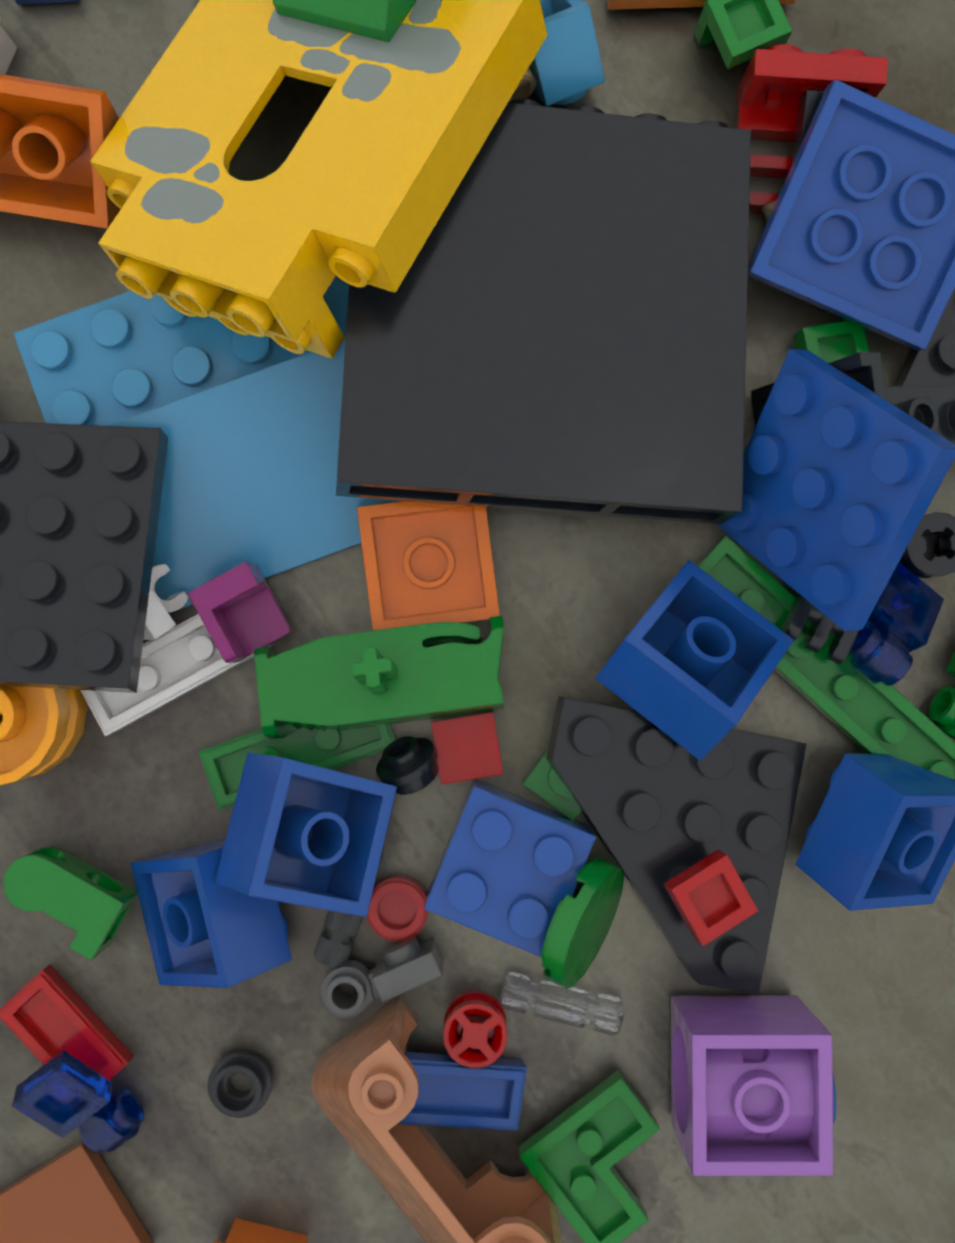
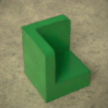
[694,0,792,69]

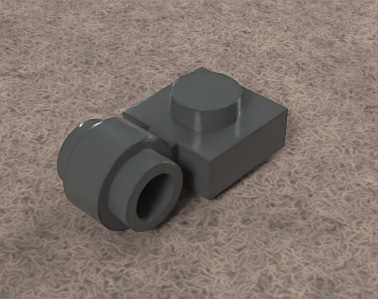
[321,936,444,1018]

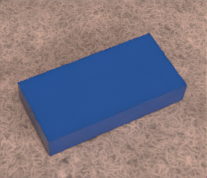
[398,1052,527,1131]

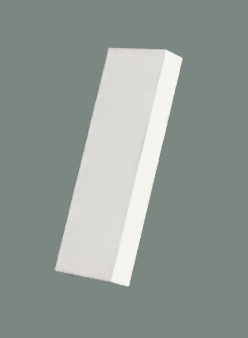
[80,614,275,736]

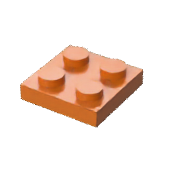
[357,501,500,631]

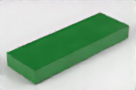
[198,724,397,811]

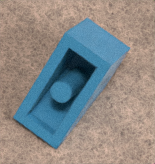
[530,0,606,106]

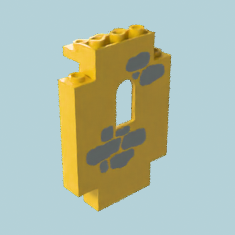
[90,0,548,359]

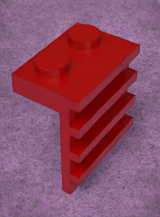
[734,44,888,214]

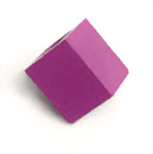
[187,561,291,663]

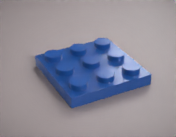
[748,79,955,351]
[716,349,955,632]

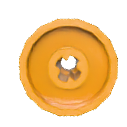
[0,685,88,785]

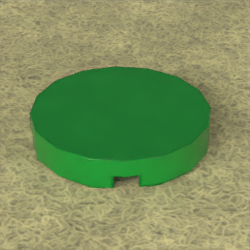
[541,858,624,989]

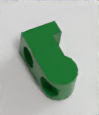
[3,847,138,961]

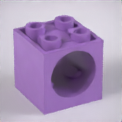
[671,995,833,1176]

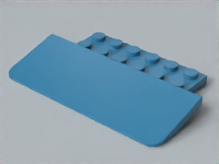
[13,276,400,614]

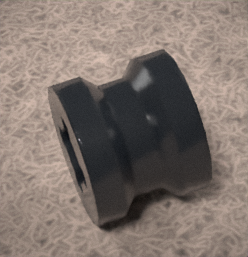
[897,512,955,579]

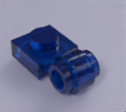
[848,562,944,686]
[12,1050,144,1153]

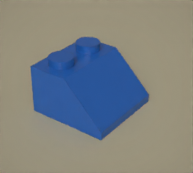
[795,753,955,911]
[130,838,292,988]

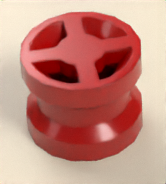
[443,989,507,1068]

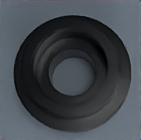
[376,736,439,795]
[208,1051,273,1118]

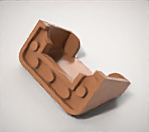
[311,994,561,1243]

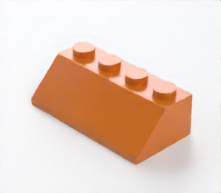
[0,74,121,229]

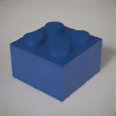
[595,560,794,761]
[214,752,397,917]
[424,779,596,957]

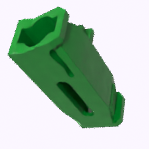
[254,616,504,739]

